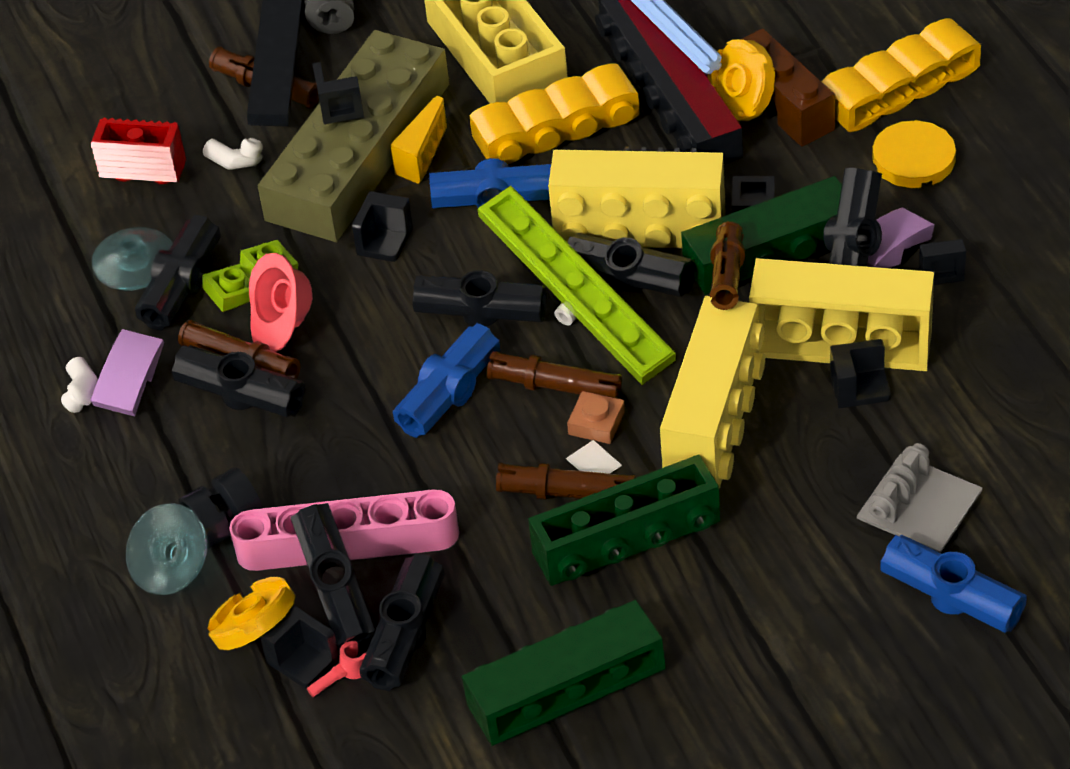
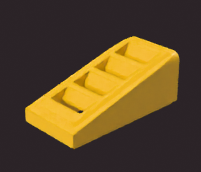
[390,96,447,184]

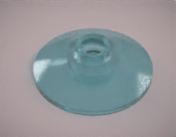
[92,227,172,291]
[126,503,208,595]

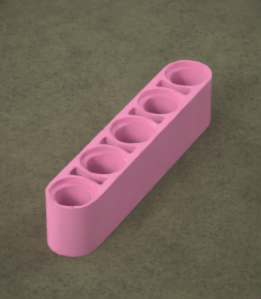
[229,490,459,571]

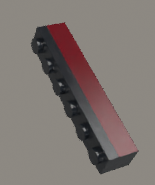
[595,0,743,164]

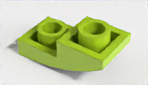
[202,240,298,312]

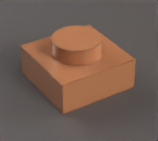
[567,391,625,444]

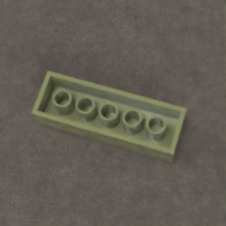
[257,30,449,243]

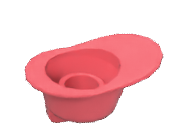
[249,253,313,353]

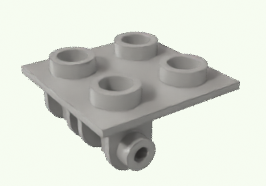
[857,443,983,553]

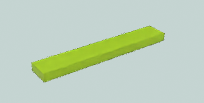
[478,185,676,385]

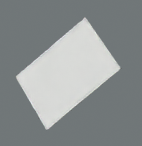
[566,440,622,474]

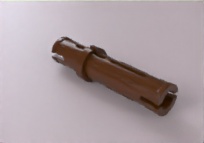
[209,46,319,108]
[710,221,745,310]
[178,320,300,379]
[487,351,622,399]
[496,463,636,500]

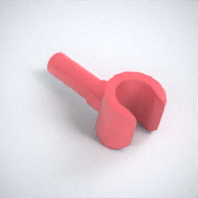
[307,641,366,697]

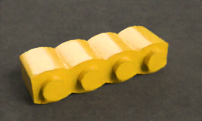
[821,18,981,132]
[469,64,639,164]

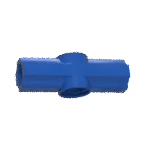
[429,158,551,208]
[393,323,500,438]
[880,535,1027,633]

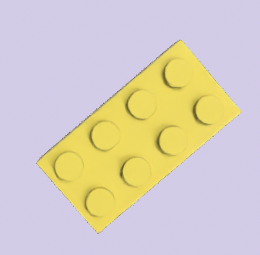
[424,0,567,103]
[548,150,725,248]
[749,258,934,371]
[660,296,765,488]

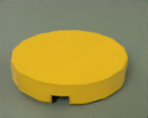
[708,40,775,121]
[872,120,956,188]
[207,577,296,650]

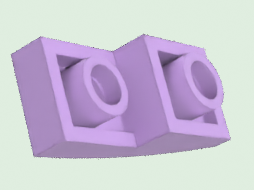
[867,207,935,268]
[90,329,164,417]

